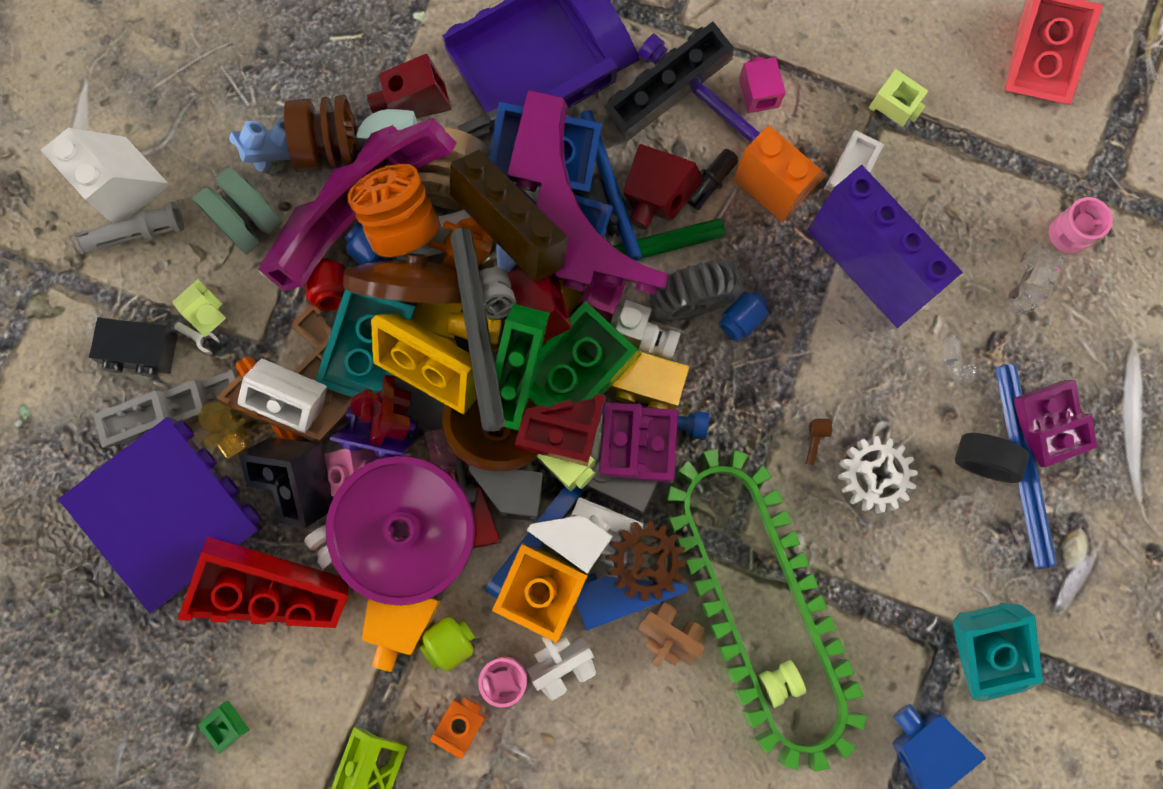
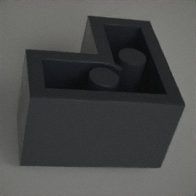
[238,437,333,528]

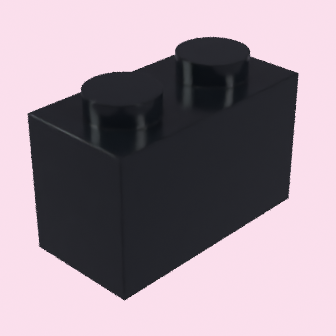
[89,317,178,377]

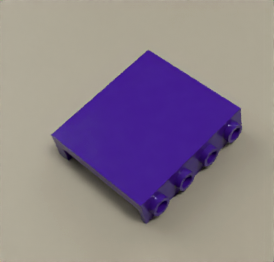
[442,0,618,116]
[807,165,963,328]
[58,417,263,614]

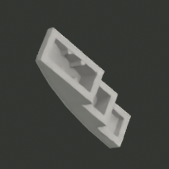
[93,369,240,448]

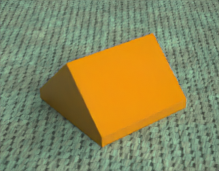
[492,544,588,643]

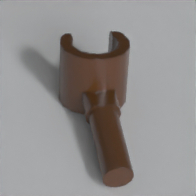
[805,419,832,466]

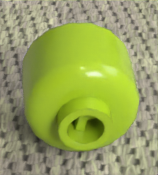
[419,616,476,672]

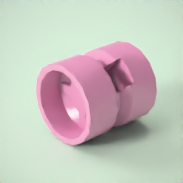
[1049,197,1113,254]
[478,656,528,708]

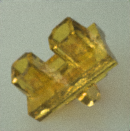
[199,401,250,459]

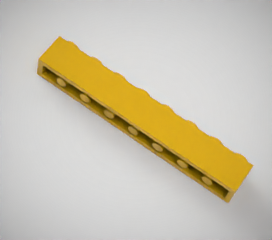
[412,303,689,409]

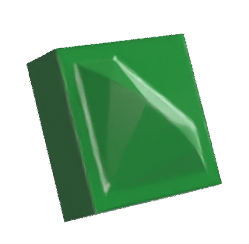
[198,701,249,754]

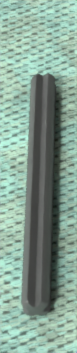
[451,227,505,432]

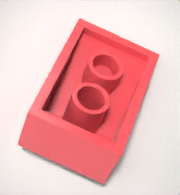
[1005,0,1104,105]

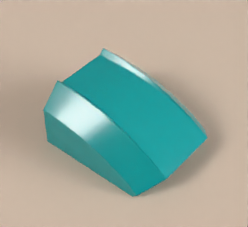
[953,603,1043,702]

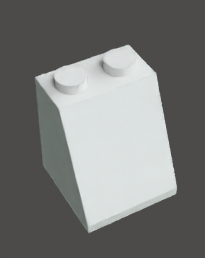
[41,127,170,223]

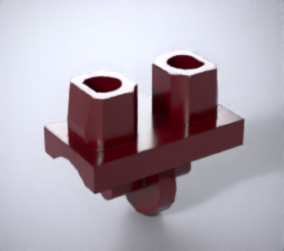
[350,374,411,446]

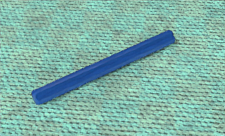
[995,364,1057,569]

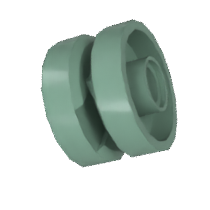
[191,166,282,255]

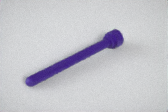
[638,33,760,142]

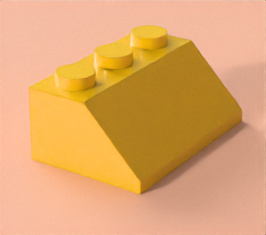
[371,313,477,415]

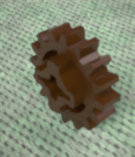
[605,521,687,602]

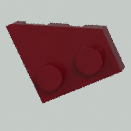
[515,394,606,467]

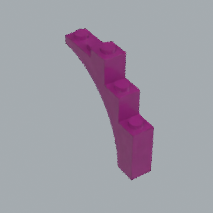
[507,90,669,295]
[258,118,457,291]

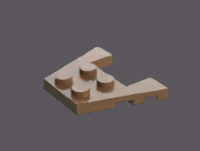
[216,305,353,444]

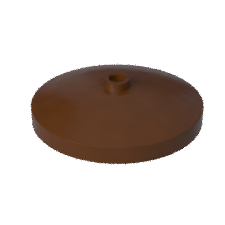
[343,254,462,304]

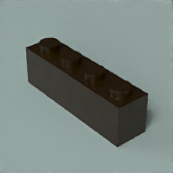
[449,149,569,283]

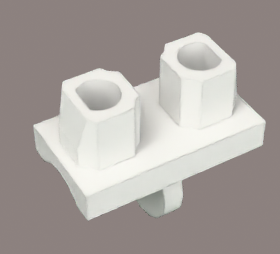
[527,636,596,701]

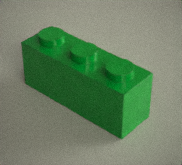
[495,304,550,430]

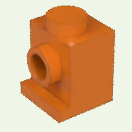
[429,696,486,760]

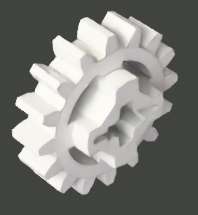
[838,436,918,514]

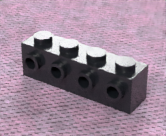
[604,21,734,141]

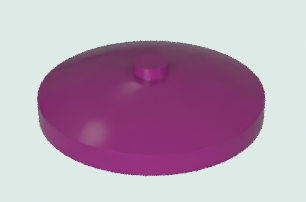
[326,456,475,605]

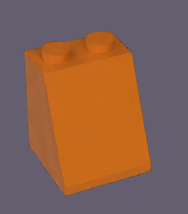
[733,125,826,223]

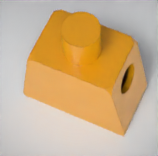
[362,598,441,672]

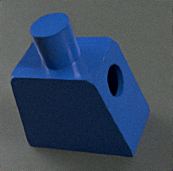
[892,704,986,789]

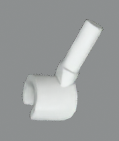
[175,322,220,355]

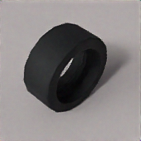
[955,433,1029,483]

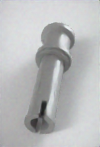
[74,202,184,254]

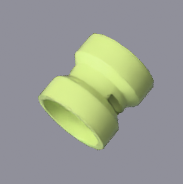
[757,660,807,709]

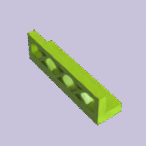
[331,727,407,789]

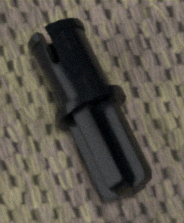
[688,149,738,210]

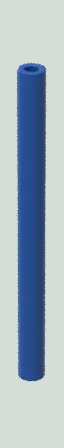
[580,110,642,261]

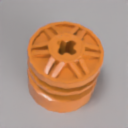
[347,164,441,257]

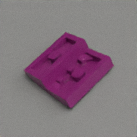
[1013,380,1097,467]
[600,403,678,483]

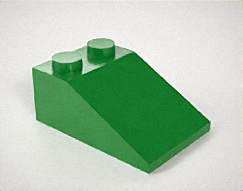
[529,301,641,407]

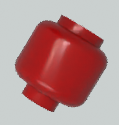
[304,258,346,311]

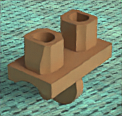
[636,601,706,667]

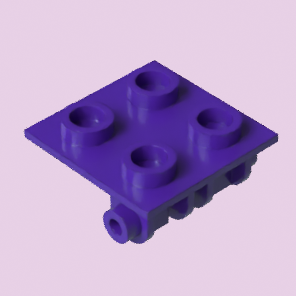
[330,406,418,458]

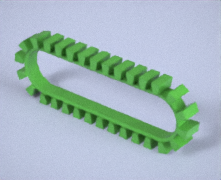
[665,449,867,772]

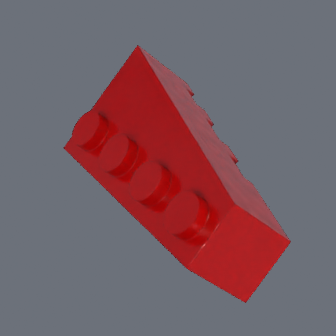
[177,536,349,628]

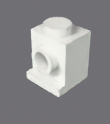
[611,300,652,349]

